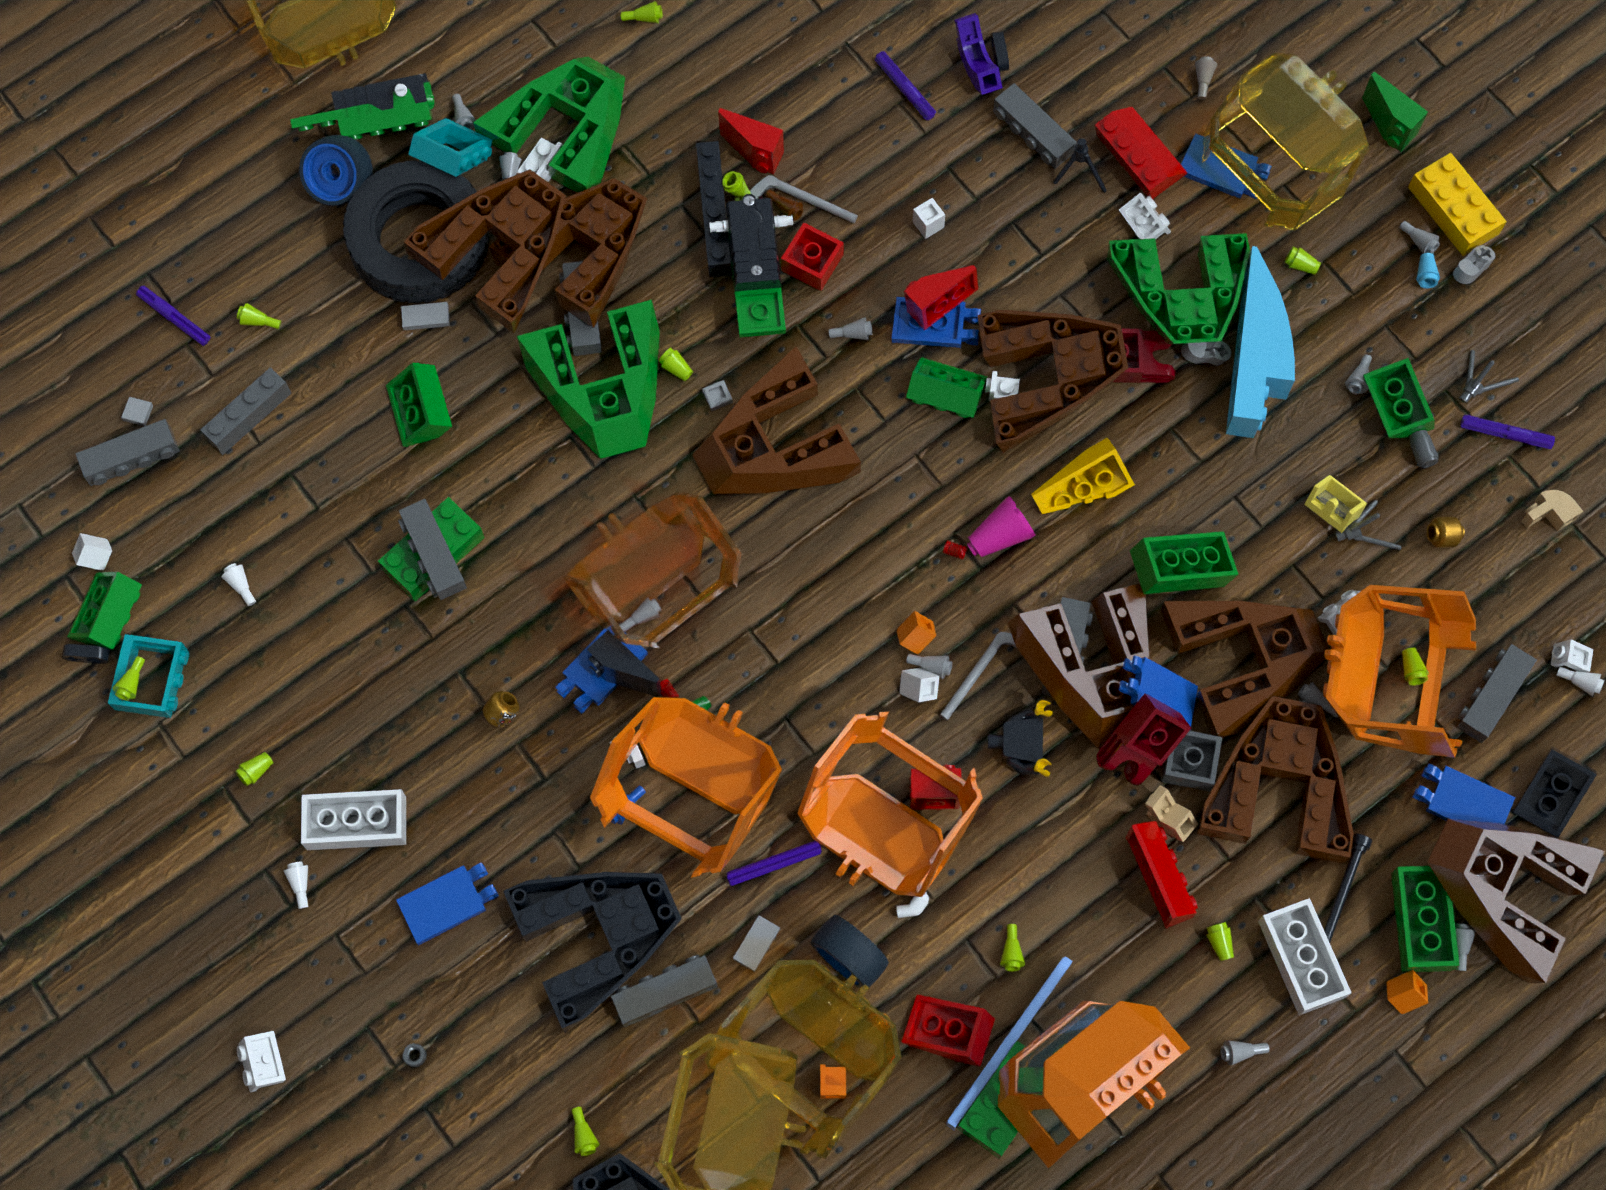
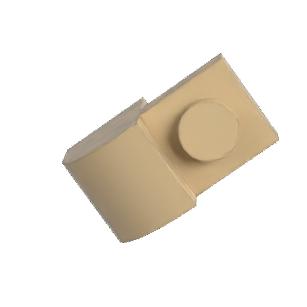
[1521,490,1583,532]
[1145,785,1198,842]

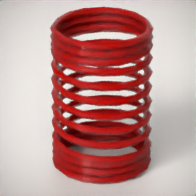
[943,540,967,560]
[660,679,679,698]

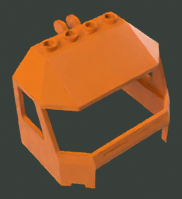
[1323,585,1476,757]
[590,697,782,878]
[797,712,983,897]

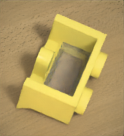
[1304,475,1367,533]

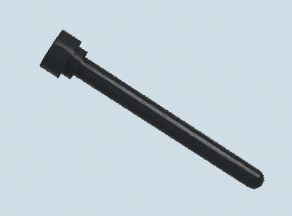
[1324,833,1373,943]

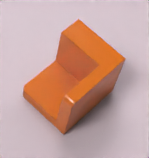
[897,611,936,654]
[1387,970,1428,1014]
[820,1064,846,1099]

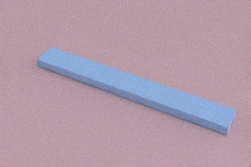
[946,956,1073,1131]

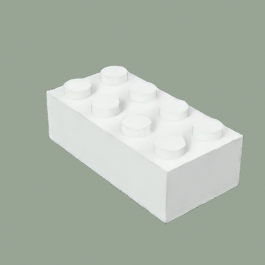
[301,789,406,850]
[1258,898,1351,1015]

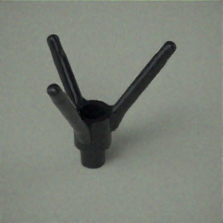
[1053,138,1107,193]

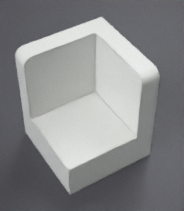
[913,198,945,239]
[72,533,112,570]
[900,668,939,702]

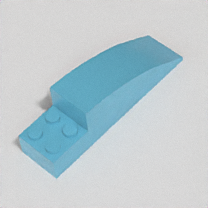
[1226,246,1295,438]

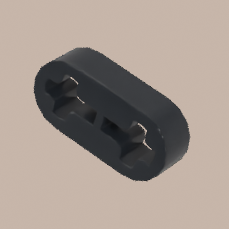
[990,31,1009,72]
[62,644,110,664]

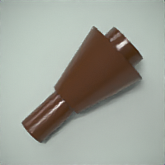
[766,189,803,221]

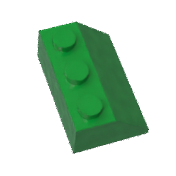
[906,357,987,418]
[1363,358,1435,438]
[386,362,452,447]
[67,572,142,650]

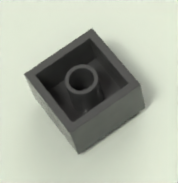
[1161,731,1222,792]

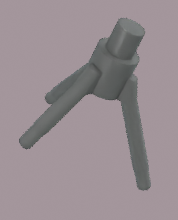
[1459,350,1519,403]
[1335,500,1401,550]

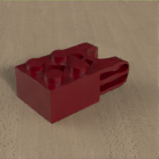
[1113,329,1175,383]
[1096,693,1191,785]

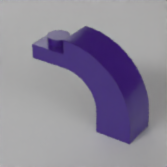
[954,13,1003,95]

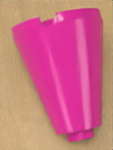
[967,496,1036,557]

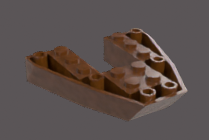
[404,169,566,334]
[489,178,647,328]
[978,310,1128,453]
[692,346,861,494]
[1008,583,1149,749]
[1160,601,1329,739]
[1197,696,1354,864]
[1427,819,1605,984]

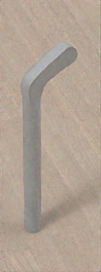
[750,175,858,223]
[940,632,1017,721]

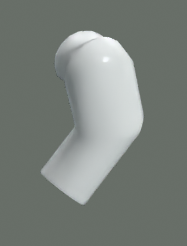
[896,892,929,918]

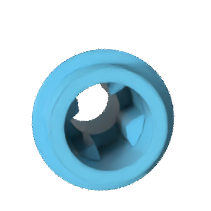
[1416,253,1440,288]

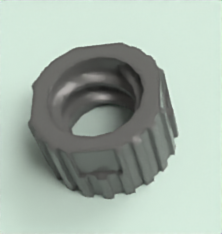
[402,1043,427,1067]

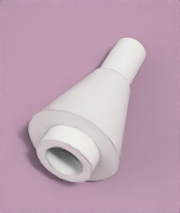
[221,563,256,606]
[1557,667,1605,697]
[283,862,309,909]

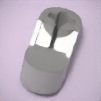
[1453,245,1495,284]
[1181,341,1231,366]

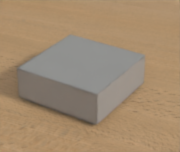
[702,380,733,411]
[121,397,153,426]

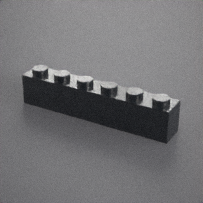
[696,141,732,278]

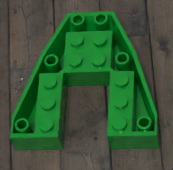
[473,56,625,193]
[1107,233,1250,344]
[517,300,660,459]

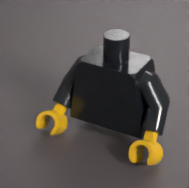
[987,700,1053,777]

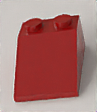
[718,108,784,175]
[904,265,978,330]
[902,994,995,1067]

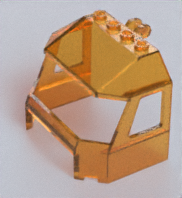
[563,492,742,648]

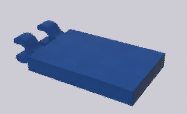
[1181,133,1272,199]
[892,297,981,348]
[556,621,648,714]
[1119,656,1198,730]
[1412,764,1515,824]
[396,863,499,945]

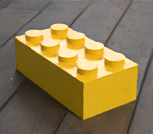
[1408,153,1507,256]

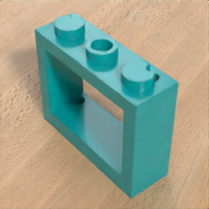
[408,118,492,177]
[108,634,189,718]

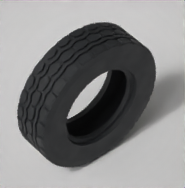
[343,160,489,303]

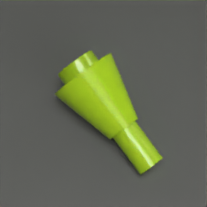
[621,1,663,24]
[237,303,281,329]
[112,656,145,701]
[1000,924,1025,972]
[571,1107,600,1156]

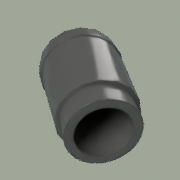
[1409,430,1439,468]

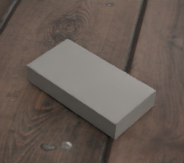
[401,302,450,330]
[733,916,780,972]

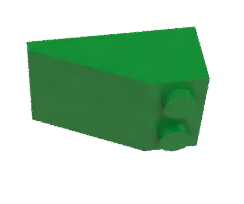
[1362,72,1428,152]

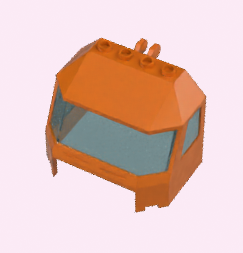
[998,1001,1190,1168]

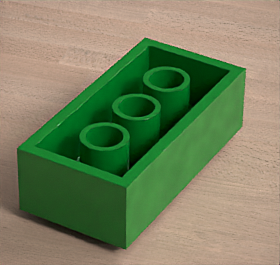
[378,497,485,602]
[1130,531,1239,594]
[1391,866,1460,972]
[957,1041,1045,1159]

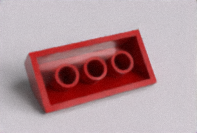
[1095,107,1187,199]
[1126,821,1198,928]

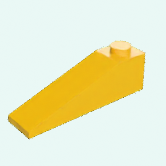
[1031,438,1135,514]

